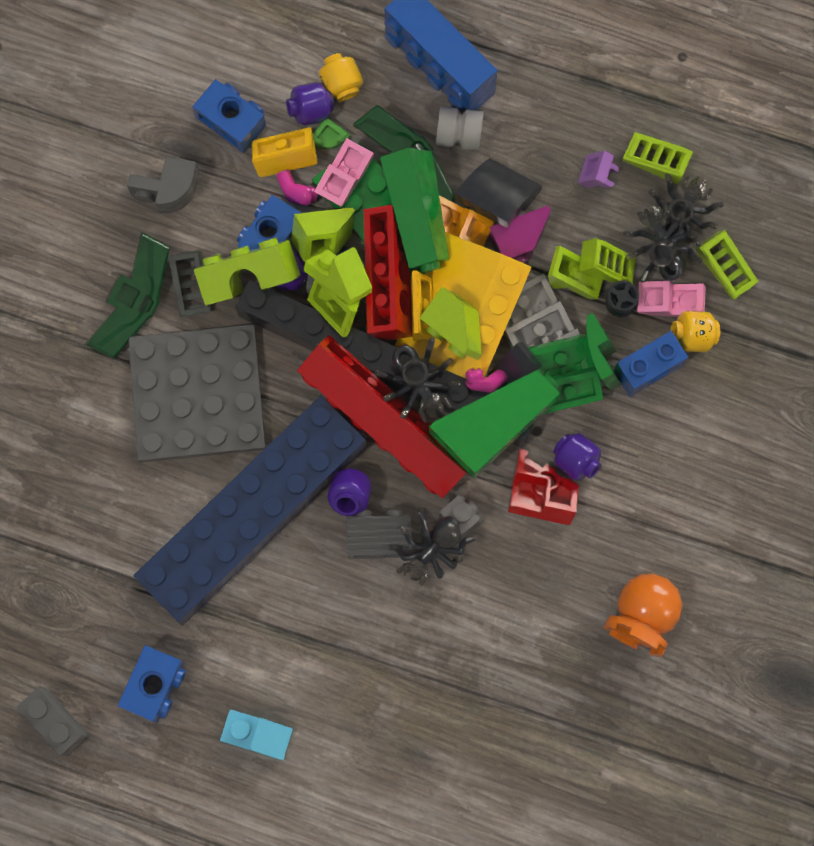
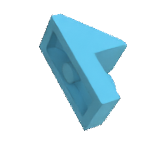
[220,709,293,760]

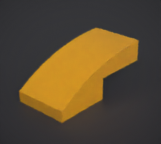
[439,195,494,247]

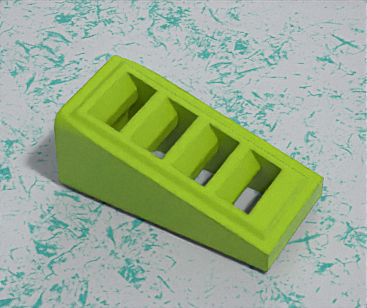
[622,132,693,185]
[694,230,759,300]
[579,238,636,284]

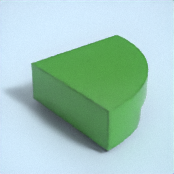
[313,119,351,150]

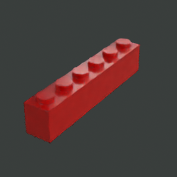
[297,335,467,499]

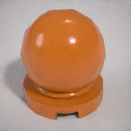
[603,573,683,657]

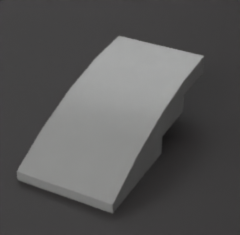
[503,274,606,414]

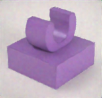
[578,151,619,188]

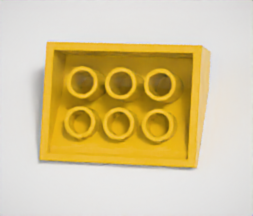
[395,232,532,379]

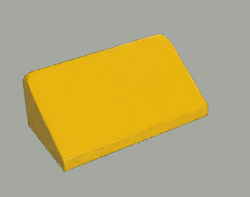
[252,127,317,177]
[411,271,434,342]

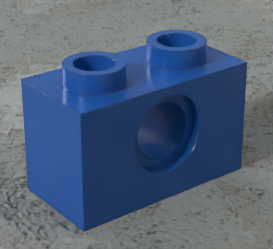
[192,79,266,153]
[237,195,301,251]
[613,331,688,397]
[118,645,186,723]

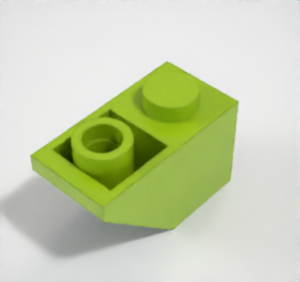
[291,207,355,262]
[420,287,482,360]

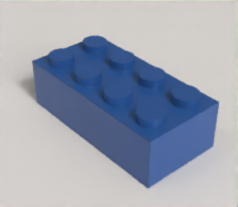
[384,0,498,112]

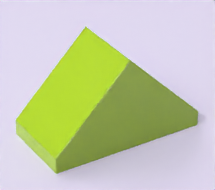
[307,279,360,337]

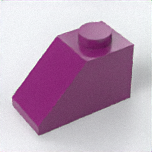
[489,205,551,264]

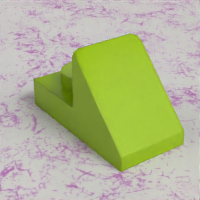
[548,246,603,300]
[304,247,372,305]

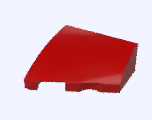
[508,449,579,526]

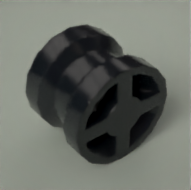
[605,281,639,317]

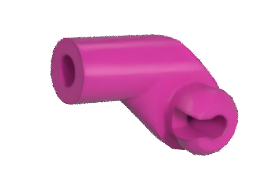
[276,170,318,206]
[465,368,507,393]

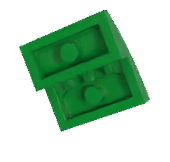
[586,313,622,391]
[528,333,603,415]

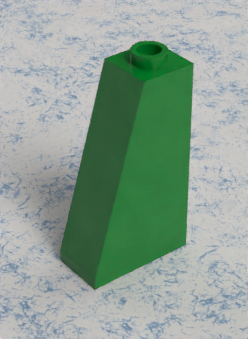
[380,148,449,273]
[429,370,560,479]

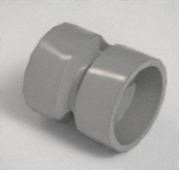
[436,106,484,151]

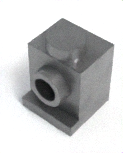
[439,495,484,541]

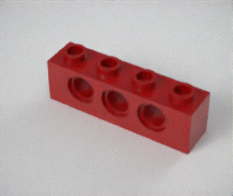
[364,205,412,341]

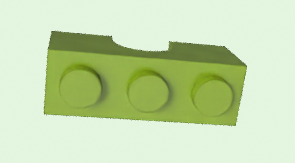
[193,237,301,306]

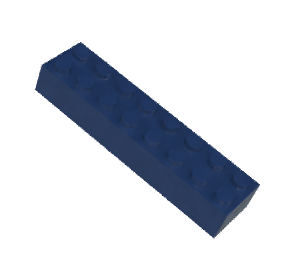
[133,395,367,626]

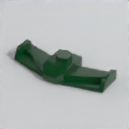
[353,105,455,202]
[84,232,170,359]

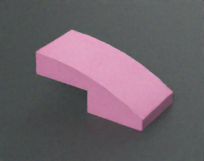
[314,138,375,207]
[637,281,706,317]

